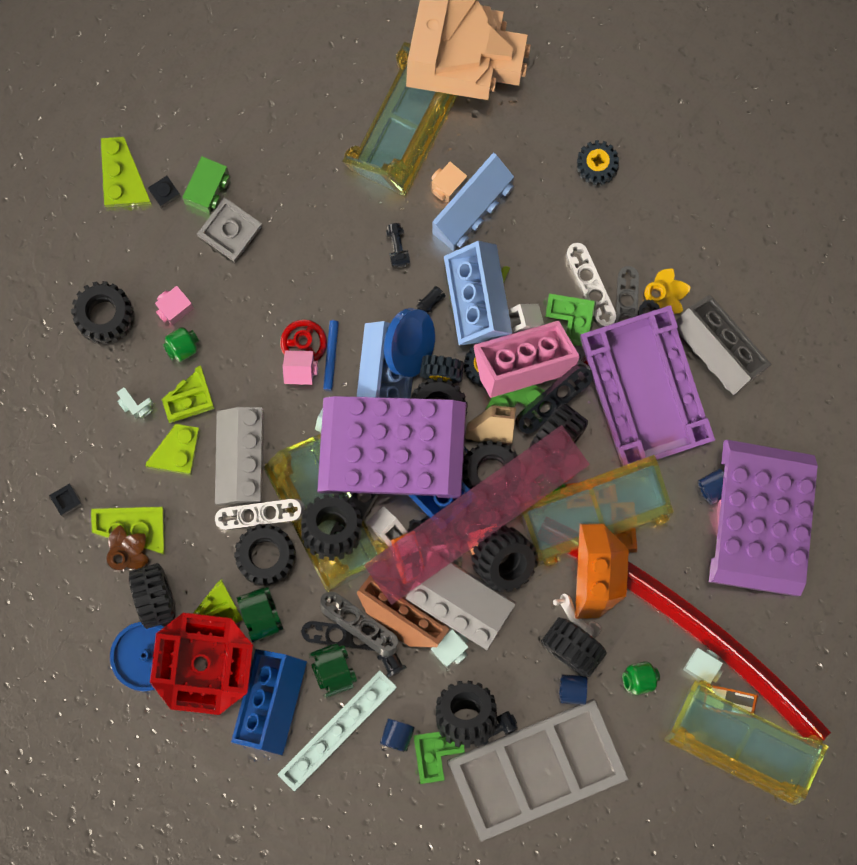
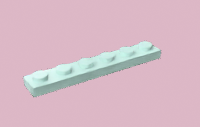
[277,670,397,792]

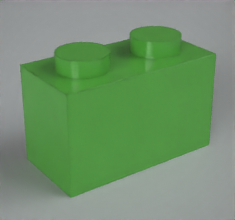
[182,156,230,214]

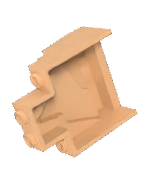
[406,0,531,100]

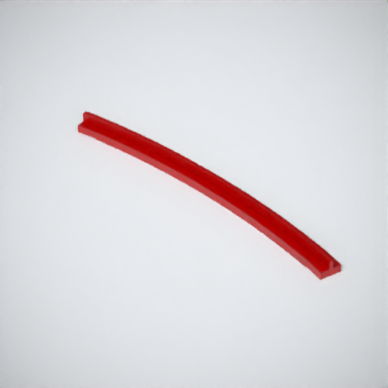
[535,516,831,749]

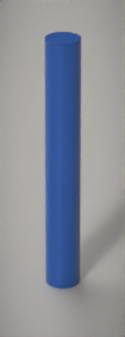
[323,320,339,391]

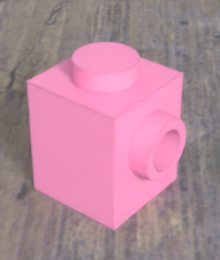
[155,286,194,326]
[283,350,318,385]

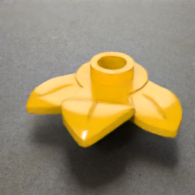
[644,268,691,314]

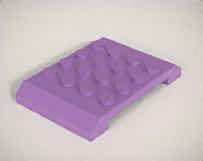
[580,305,715,470]
[317,396,466,498]
[709,440,818,596]

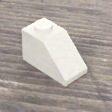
[508,304,544,334]
[366,506,408,556]

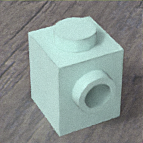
[431,629,468,668]
[683,648,723,685]

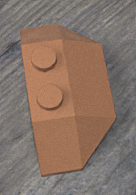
[357,575,449,647]

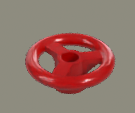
[280,319,327,361]

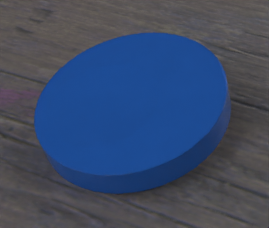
[384,308,435,377]
[110,622,164,692]

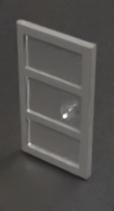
[447,699,628,842]

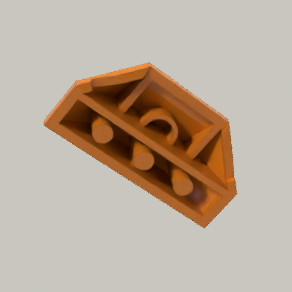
[575,523,629,619]

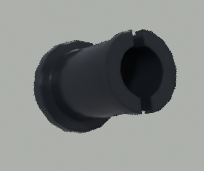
[416,286,446,314]

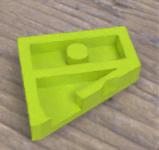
[162,366,214,423]
[145,424,200,475]
[193,579,243,624]

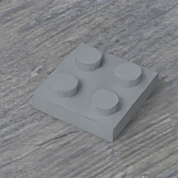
[197,197,262,262]

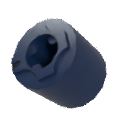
[697,468,724,505]
[559,675,588,705]
[380,719,415,752]

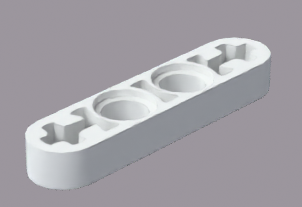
[566,243,616,328]
[215,499,305,529]

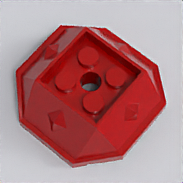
[150,612,253,715]

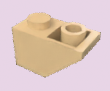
[465,405,516,444]

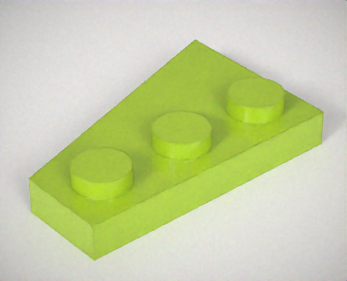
[101,137,151,207]
[91,507,165,554]

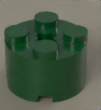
[236,587,284,642]
[309,643,357,699]

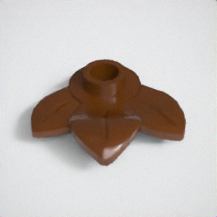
[107,525,150,570]

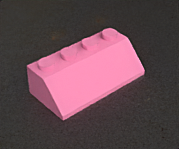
[474,321,579,398]

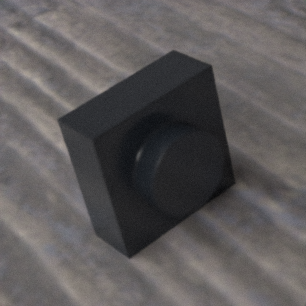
[148,175,180,209]
[49,483,83,517]

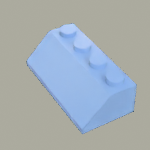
[432,152,514,251]
[444,241,512,345]
[357,321,413,399]

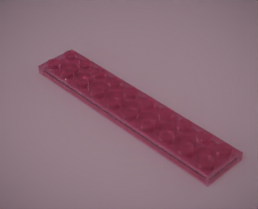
[364,425,590,605]

